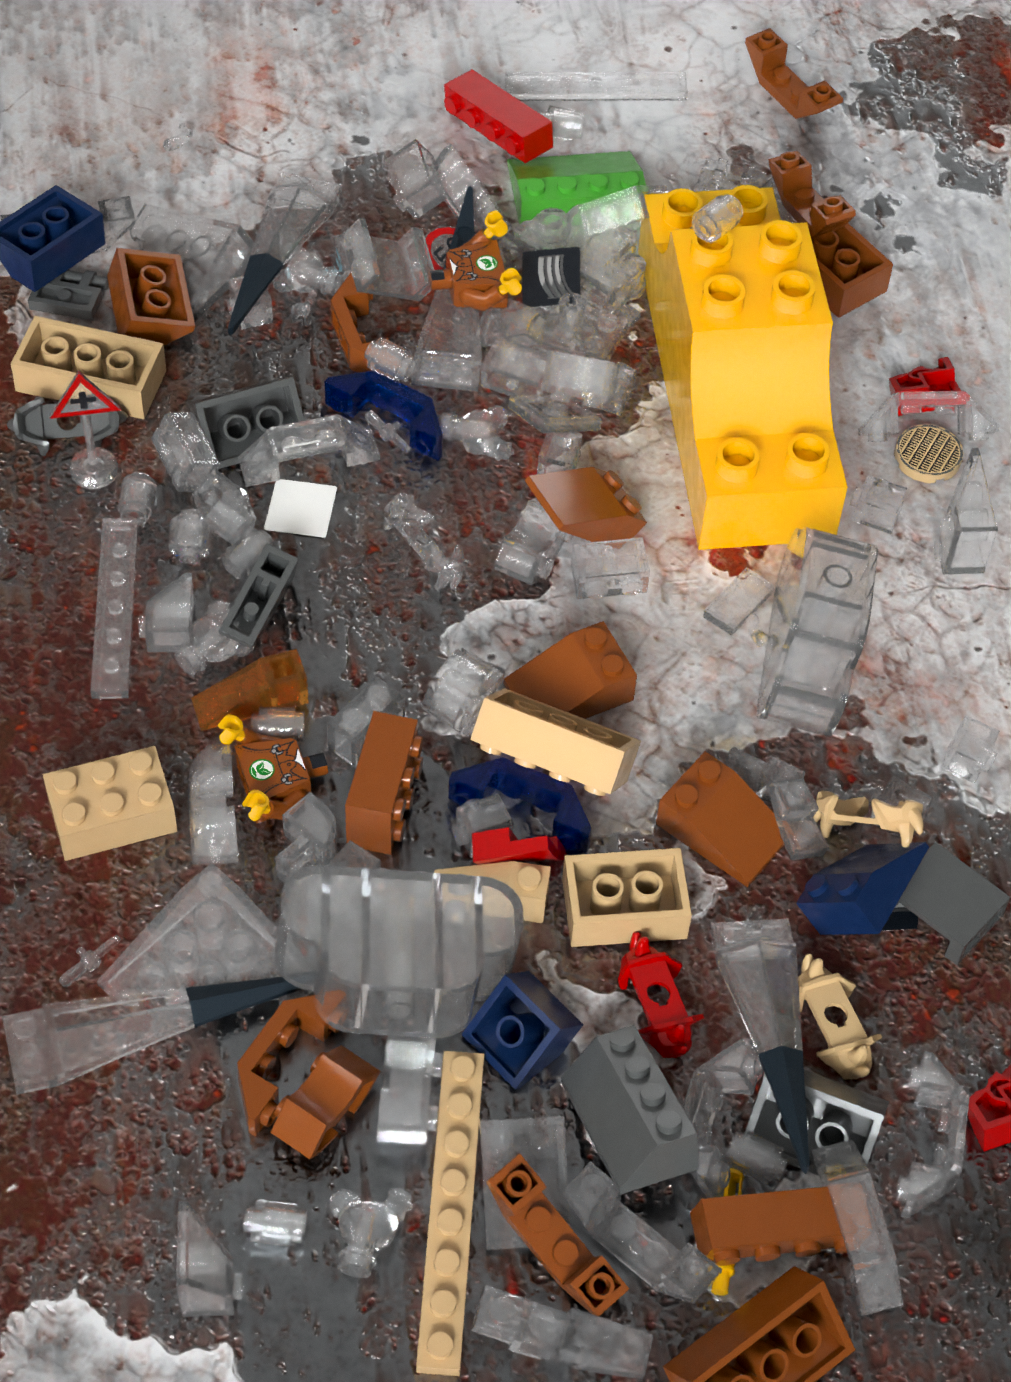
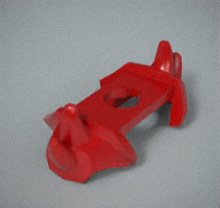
[618,932,704,1058]

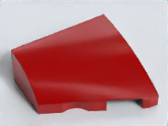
[889,357,963,416]
[472,827,567,865]
[965,1064,1011,1152]

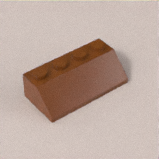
[663,1266,855,1382]

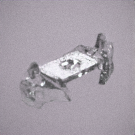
[384,493,470,591]

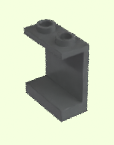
[895,842,1010,965]

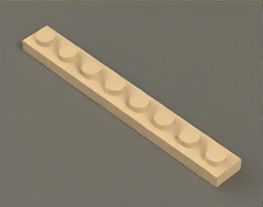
[416,1051,484,1376]

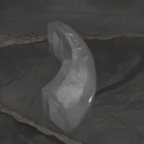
[188,741,239,865]

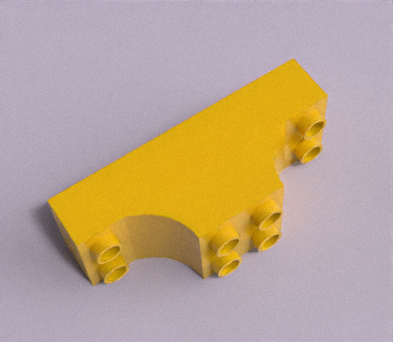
[638,185,848,550]

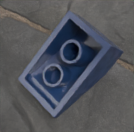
[796,842,929,935]

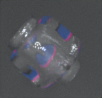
[167,509,215,564]

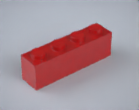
[444,69,553,163]

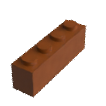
[690,1183,873,1266]

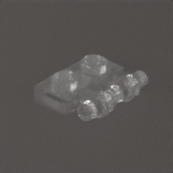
[694,158,767,192]

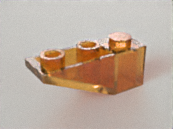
[191,649,309,731]

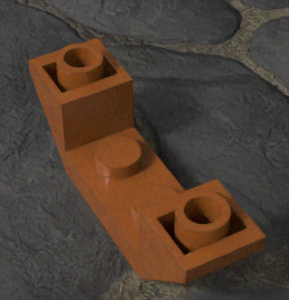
[745,28,843,119]
[768,150,856,238]
[331,269,403,386]
[237,990,349,1137]
[486,1153,629,1318]

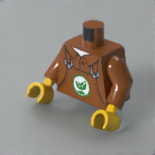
[429,210,522,311]
[218,714,328,824]

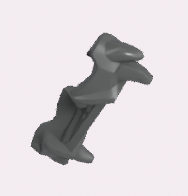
[7,393,129,456]

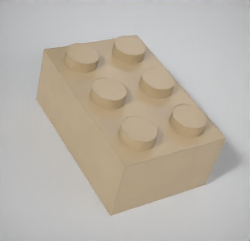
[42,746,178,861]
[562,848,692,947]

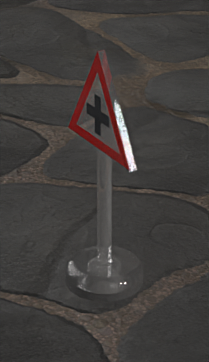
[49,370,121,489]

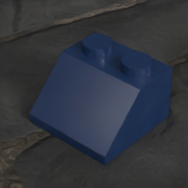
[461,971,584,1090]

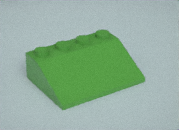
[507,151,648,230]

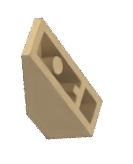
[428,861,551,923]

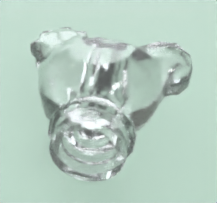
[272,243,344,296]
[439,405,514,461]
[175,600,255,676]
[329,1187,413,1278]

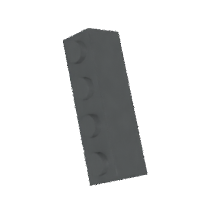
[561,1025,699,1195]

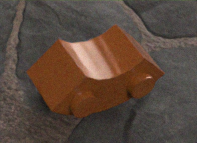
[270,1045,381,1159]

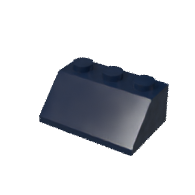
[0,185,106,292]

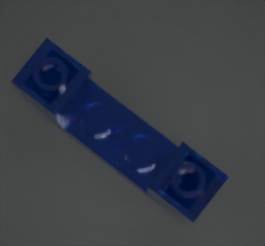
[324,370,442,461]
[449,757,592,854]

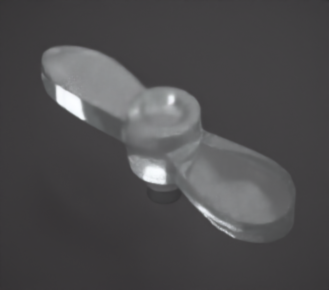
[365,410,411,453]
[59,935,121,987]

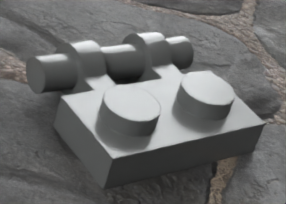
[28,269,109,321]

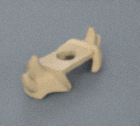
[812,791,924,848]
[793,953,882,1080]

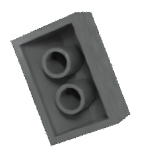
[188,376,311,471]
[740,1069,889,1185]

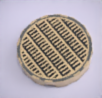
[894,424,964,483]

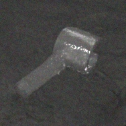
[291,290,317,326]

